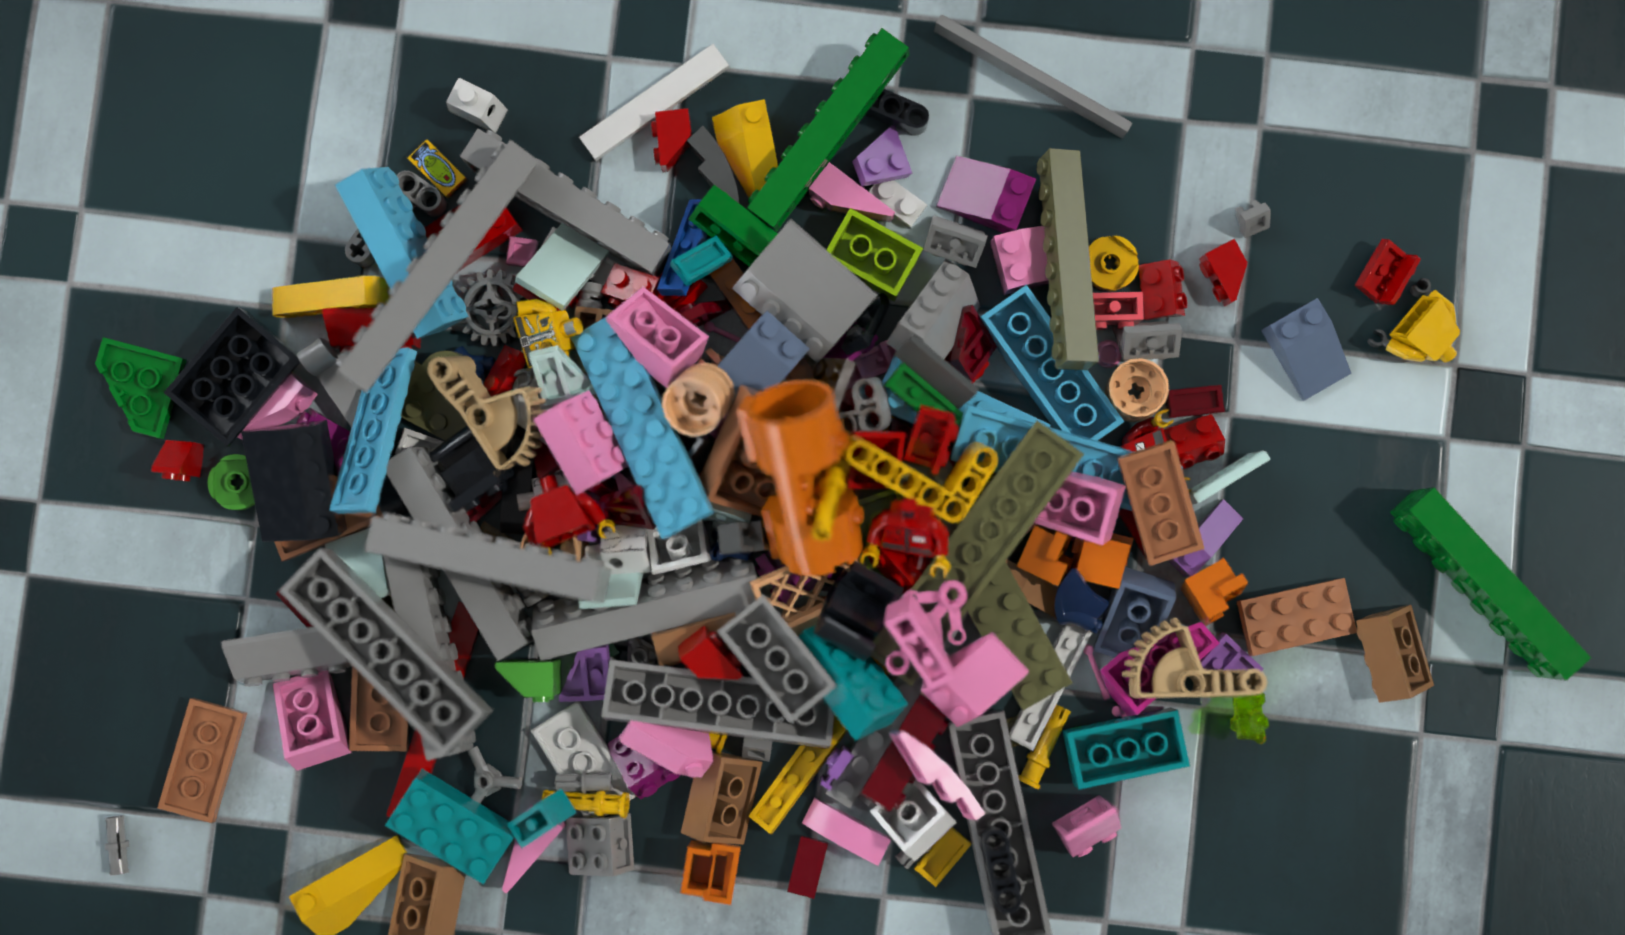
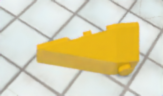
[712,99,778,198]
[289,835,408,935]

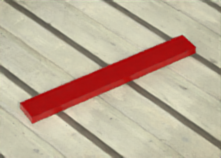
[386,601,480,817]

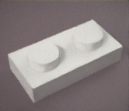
[869,180,927,229]

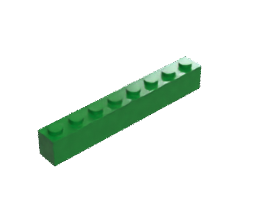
[747,28,910,232]

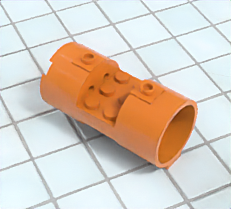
[737,380,864,576]

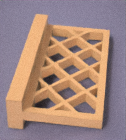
[749,556,861,636]

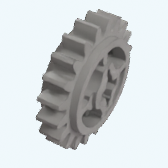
[458,269,526,347]

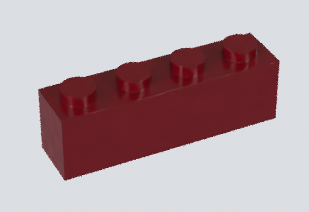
[859,694,950,813]

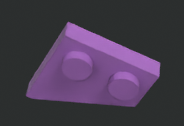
[852,125,912,187]
[1200,632,1264,672]
[559,644,610,702]

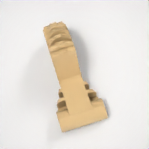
[428,355,547,470]
[1122,618,1267,699]

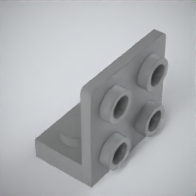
[923,216,987,268]
[1113,321,1182,361]
[566,813,634,876]

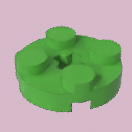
[208,454,255,510]

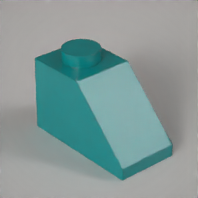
[507,788,577,848]

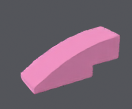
[802,797,891,866]

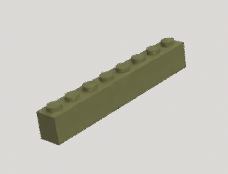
[1037,148,1099,370]

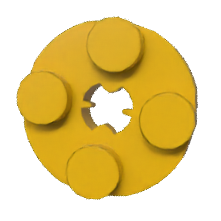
[1089,235,1139,292]

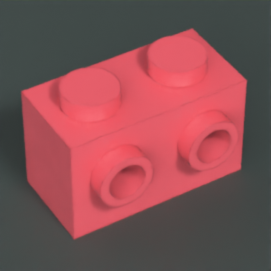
[1093,292,1144,330]

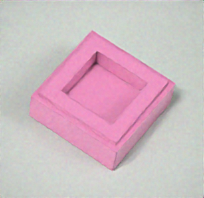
[506,237,538,267]

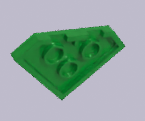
[95,337,187,439]

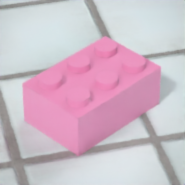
[534,390,629,495]

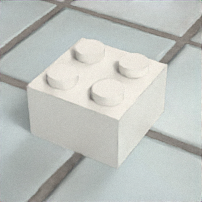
[870,780,957,861]

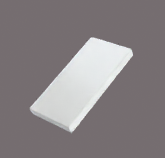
[531,701,636,818]

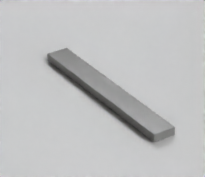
[934,15,1132,139]

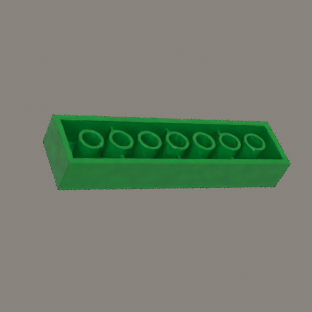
[1390,487,1591,681]

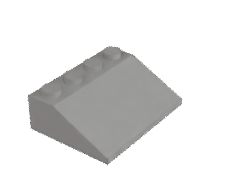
[732,219,877,363]

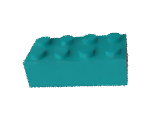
[798,625,908,740]
[1062,707,1190,789]
[385,769,514,885]

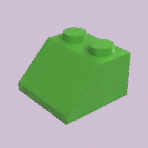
[495,659,562,702]

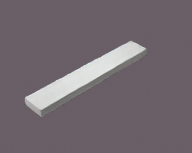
[579,44,729,161]
[1009,614,1102,751]

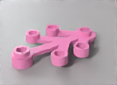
[886,580,967,675]

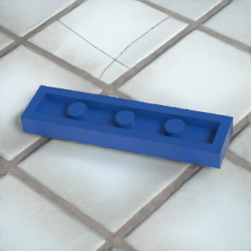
[657,199,708,296]

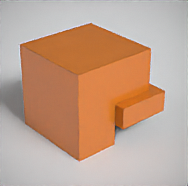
[1016,524,1074,586]
[1070,533,1134,589]
[1181,558,1248,626]
[680,840,741,905]

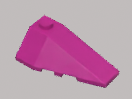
[1099,621,1219,716]

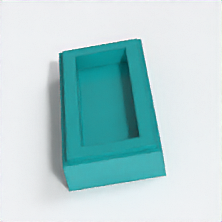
[670,235,733,286]

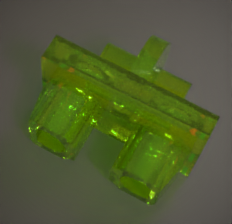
[1230,692,1269,745]

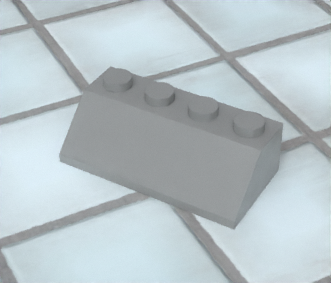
[887,259,981,359]
[718,595,836,723]
[222,627,352,687]

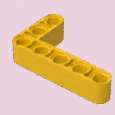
[272,276,392,318]
[842,436,998,523]

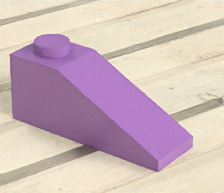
[1167,499,1243,577]

